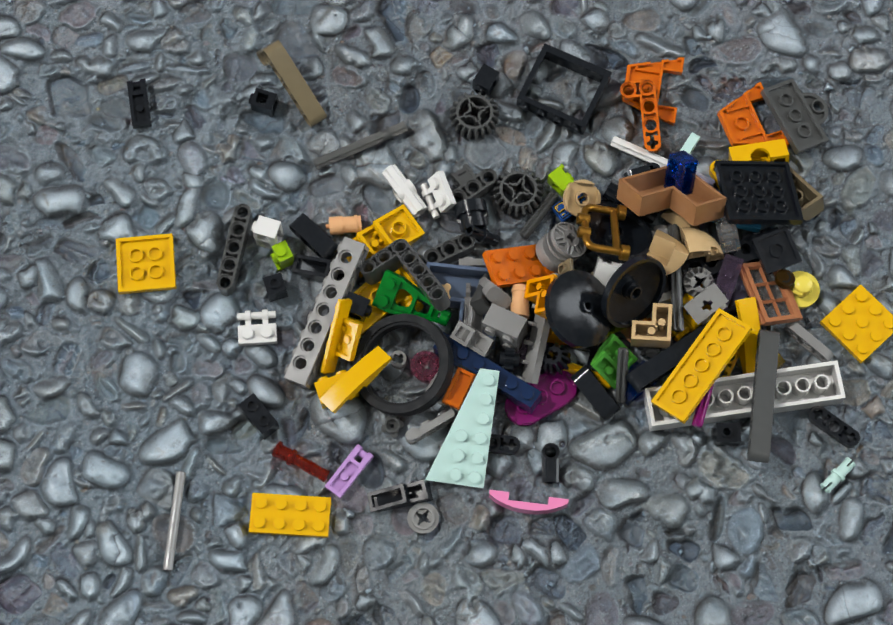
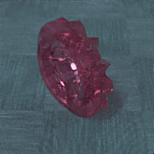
[410,351,439,382]

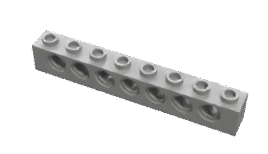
[284,237,369,389]

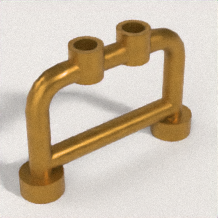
[576,204,630,261]

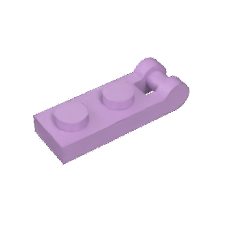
[325,444,374,499]

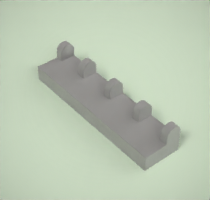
[516,304,550,385]

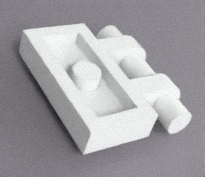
[420,171,457,219]
[237,309,278,346]

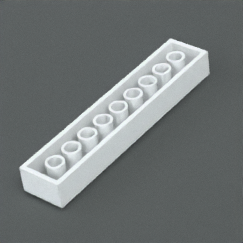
[643,360,846,432]

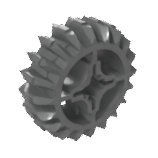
[449,90,499,140]
[493,167,544,217]

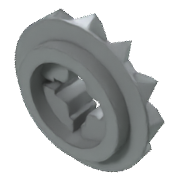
[683,267,714,297]
[407,502,439,534]

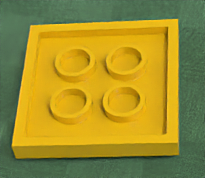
[116,233,176,295]
[820,284,893,363]

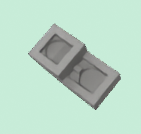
[450,320,495,357]

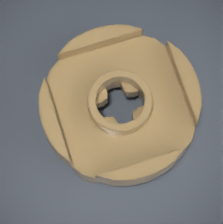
[563,179,601,217]

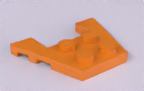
[622,57,684,126]
[717,82,790,147]

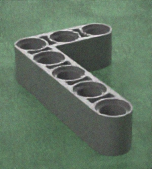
[359,239,451,311]

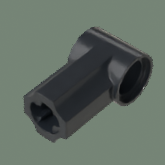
[541,443,560,484]

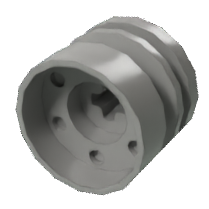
[536,222,586,272]

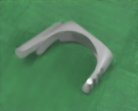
[479,277,511,310]

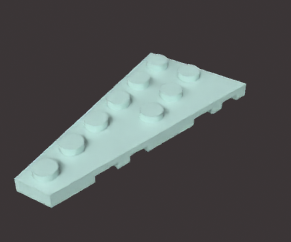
[425,368,500,488]

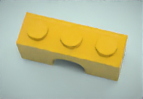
[729,139,789,162]

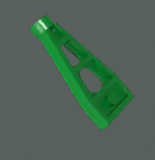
[372,269,451,326]

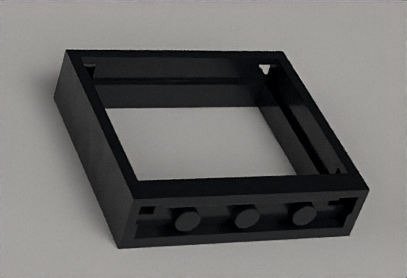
[516,43,612,135]

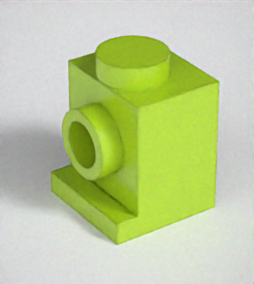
[547,164,574,197]
[270,240,294,271]

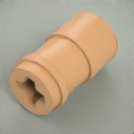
[326,215,362,235]
[510,284,530,320]

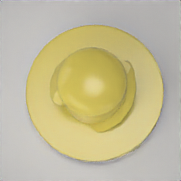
[782,271,820,310]

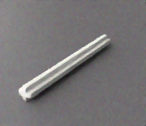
[610,136,715,187]

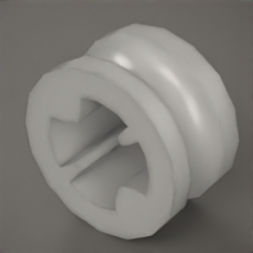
[390,350,407,369]

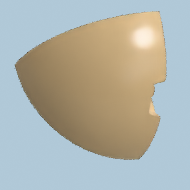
[679,227,725,262]
[647,230,689,275]

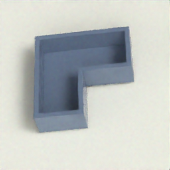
[422,262,501,349]

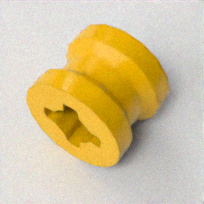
[400,294,424,312]

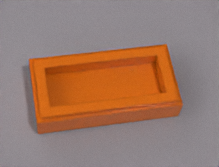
[442,367,476,410]

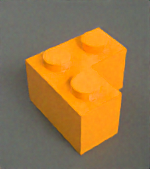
[524,274,557,319]

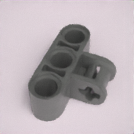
[450,164,497,211]

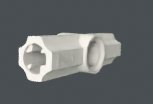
[382,164,427,218]

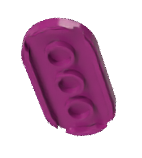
[505,370,577,426]

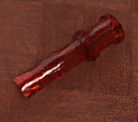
[272,441,330,482]

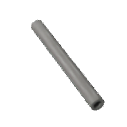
[163,472,186,571]

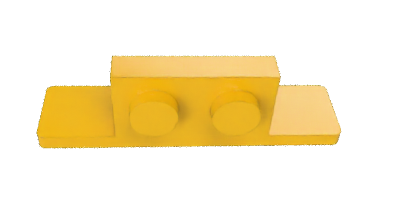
[320,298,363,374]

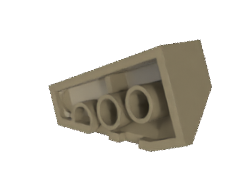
[790,167,824,220]

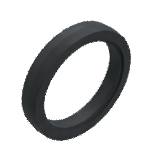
[353,314,454,416]

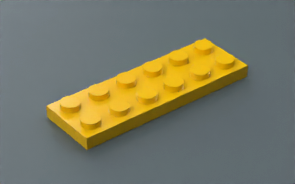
[651,308,752,424]

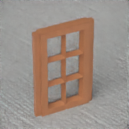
[737,261,803,326]

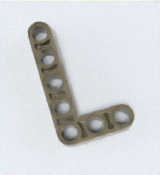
[256,40,327,128]

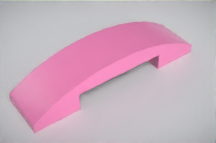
[489,490,569,514]

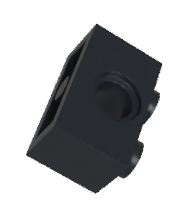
[238,393,280,440]

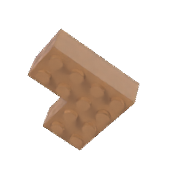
[616,162,727,226]

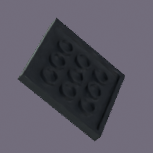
[714,161,804,225]

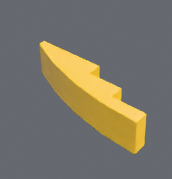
[735,297,761,374]
[319,346,392,413]

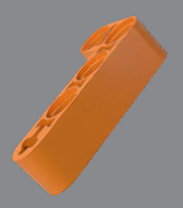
[620,79,661,153]

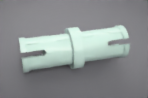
[820,457,856,493]

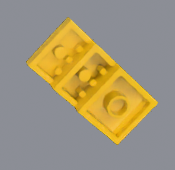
[346,204,425,278]

